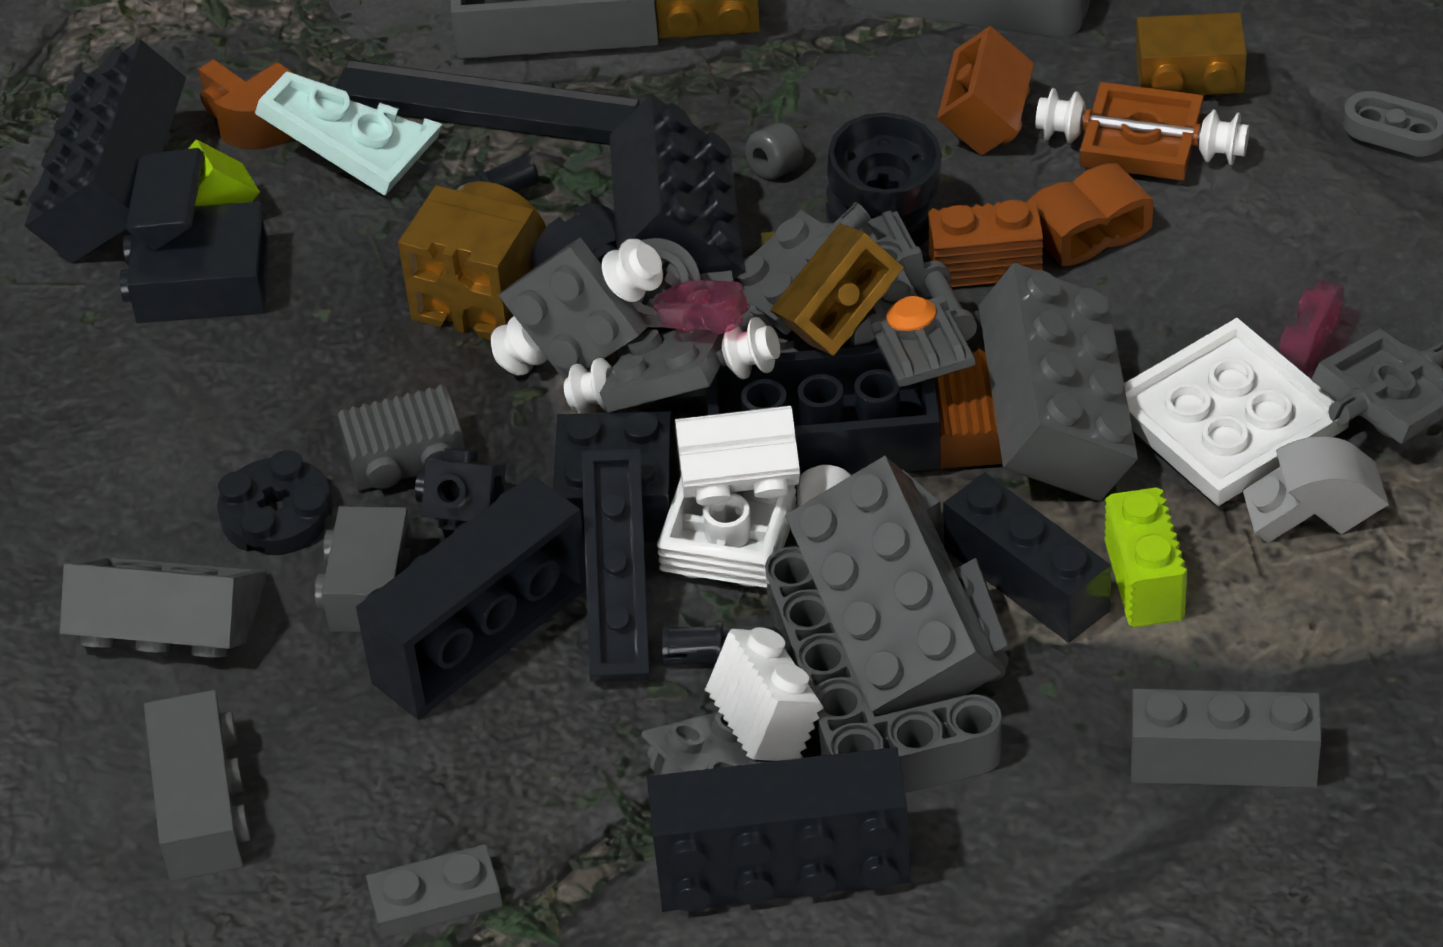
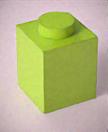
[188,139,260,206]

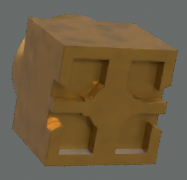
[398,181,546,340]

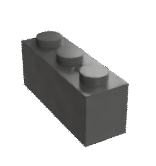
[1131,689,1321,787]
[144,690,251,881]

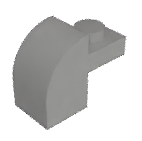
[1243,436,1389,543]

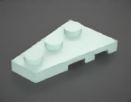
[255,71,442,196]

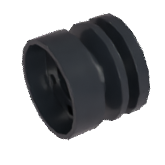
[825,112,942,247]

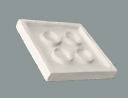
[1124,318,1349,506]

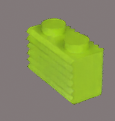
[1104,487,1187,627]

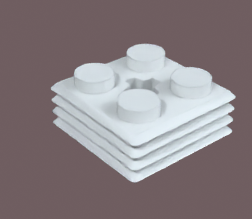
[657,478,797,588]

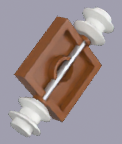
[1035,82,1249,181]

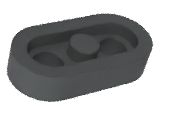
[1343,91,1443,157]

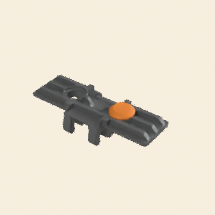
[849,210,977,387]

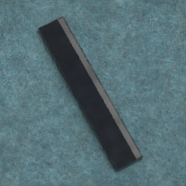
[335,60,640,144]

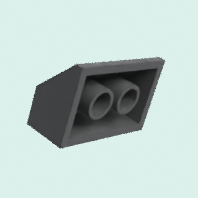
[59,556,267,657]

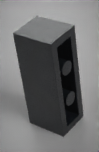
[943,472,1111,643]

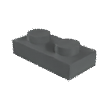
[365,844,503,938]

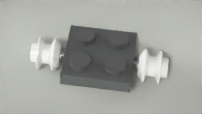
[491,237,663,381]
[564,315,780,414]

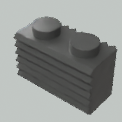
[338,384,465,491]

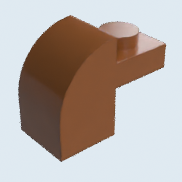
[198,59,294,149]

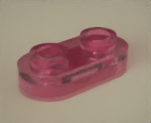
[653,280,750,334]
[1278,280,1344,376]

